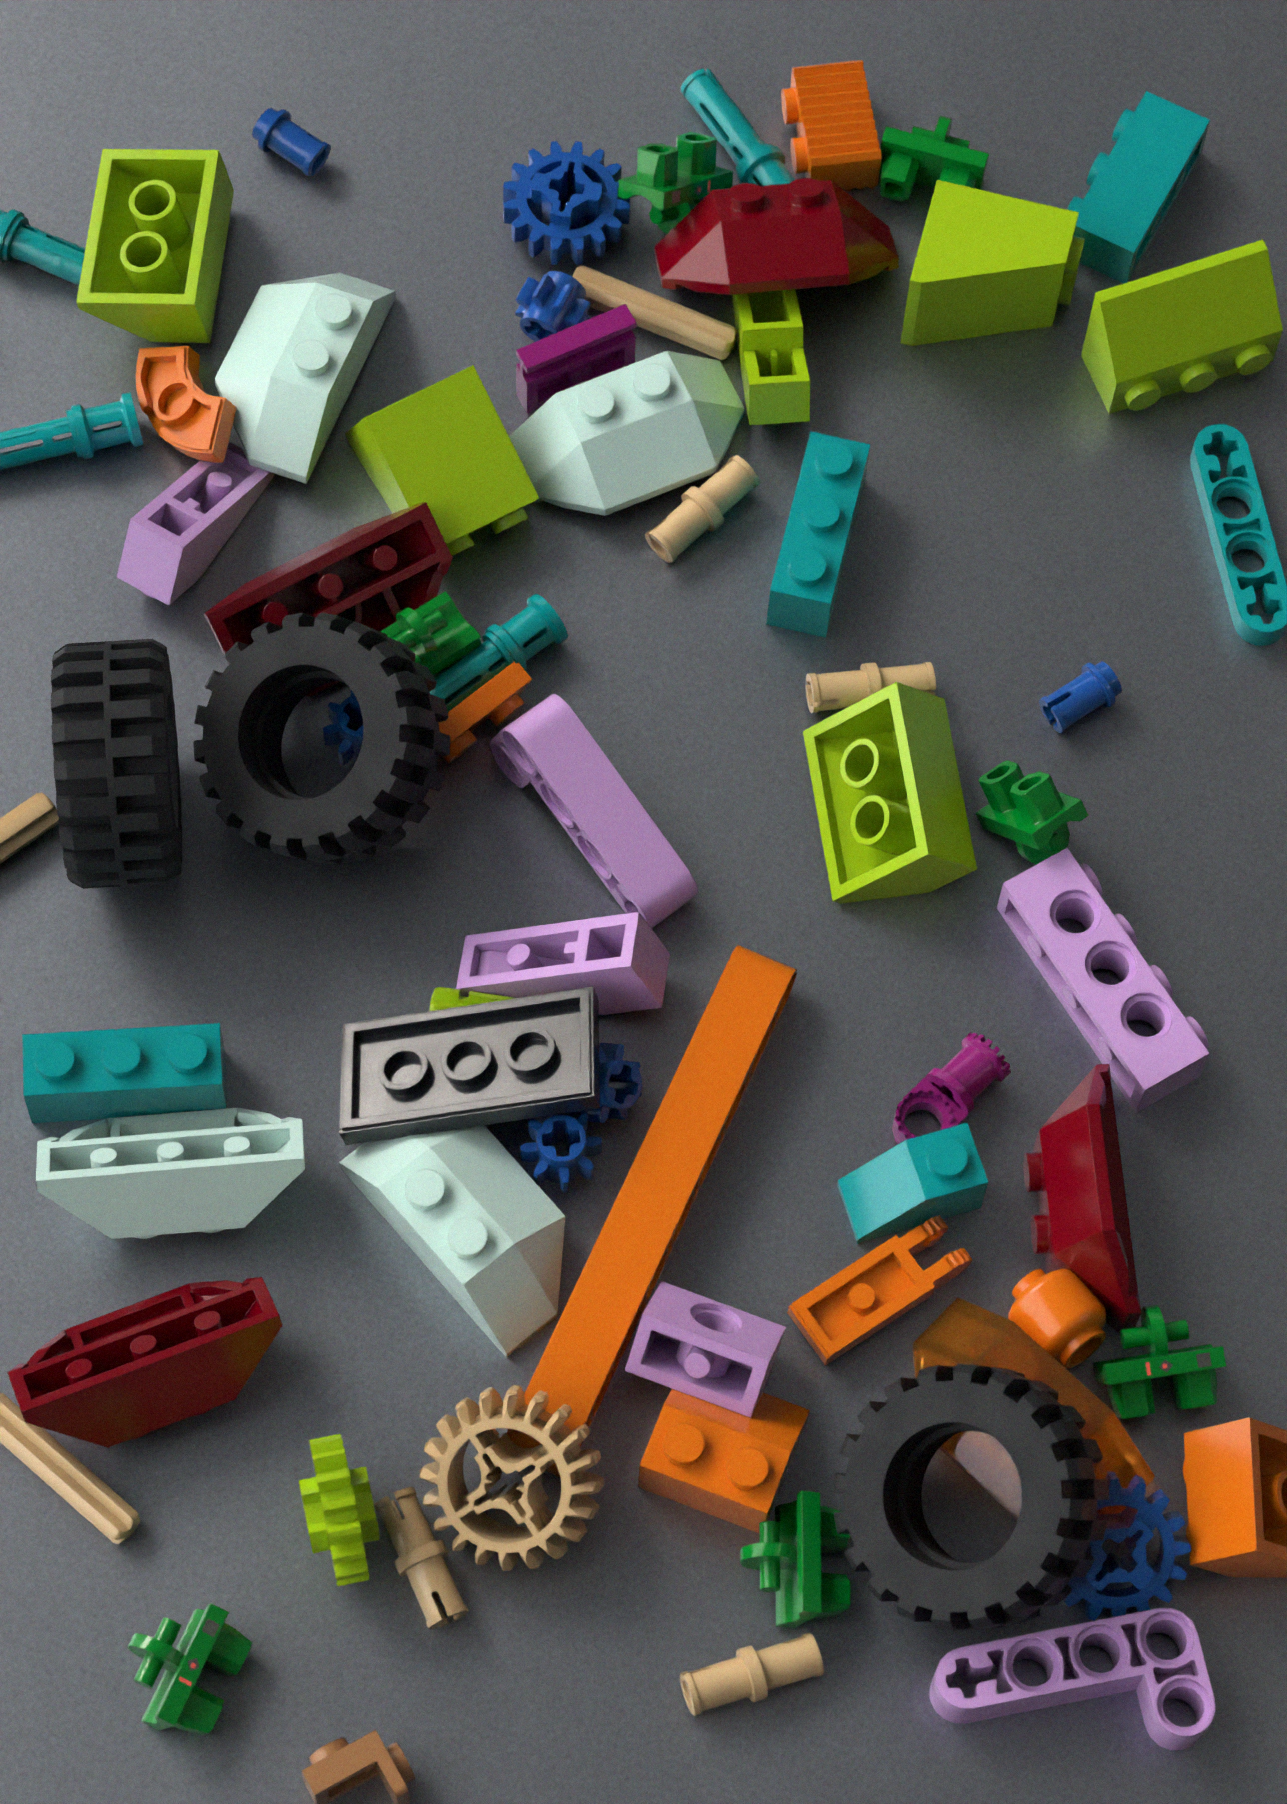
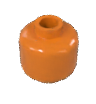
[1008,1268,1106,1369]

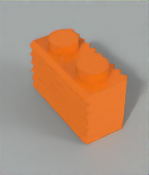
[781,60,882,191]

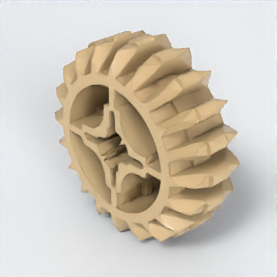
[419,1385,604,1571]

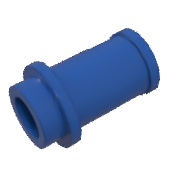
[252,108,331,177]
[1039,661,1122,733]

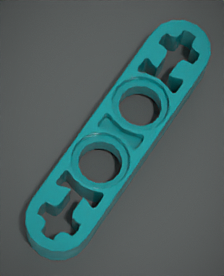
[1190,424,1287,646]

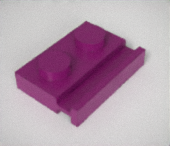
[516,304,637,413]

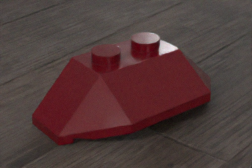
[654,178,899,295]
[204,502,453,697]
[1023,1064,1141,1334]
[7,1277,283,1448]

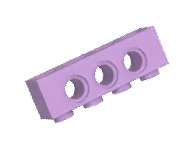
[997,848,1209,1113]

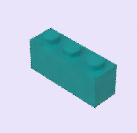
[1067,91,1210,283]
[766,431,871,638]
[22,1023,227,1123]

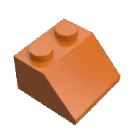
[638,1389,810,1533]
[1183,1417,1287,1578]

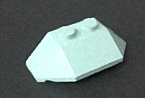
[215,273,396,484]
[509,351,745,516]
[36,1108,305,1239]
[339,1125,565,1358]

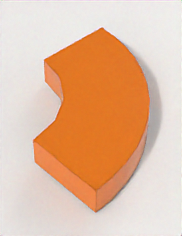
[136,346,237,463]

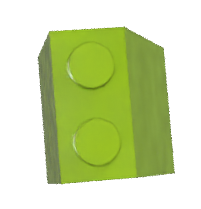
[900,180,1085,346]
[345,365,540,556]

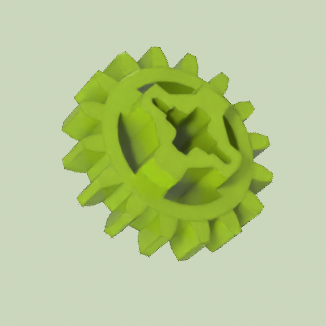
[298,1434,380,1587]

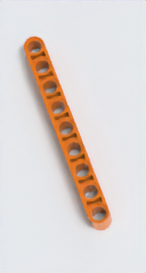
[507,945,797,1478]

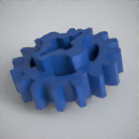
[503,141,631,265]
[1063,1472,1191,1621]

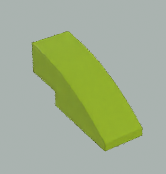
[732,289,810,425]

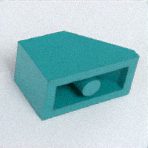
[837,1123,989,1244]

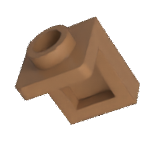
[302,1730,416,1804]

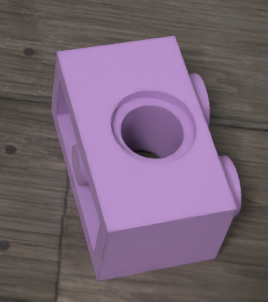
[625,1281,786,1418]

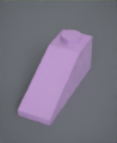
[117,442,275,605]
[456,912,670,1015]

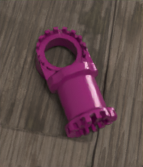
[892,1032,1011,1144]

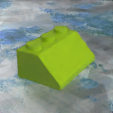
[76,149,234,343]
[1081,239,1283,414]
[803,682,977,904]

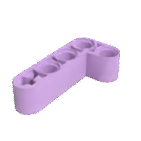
[489,694,698,928]
[930,1608,1215,1751]

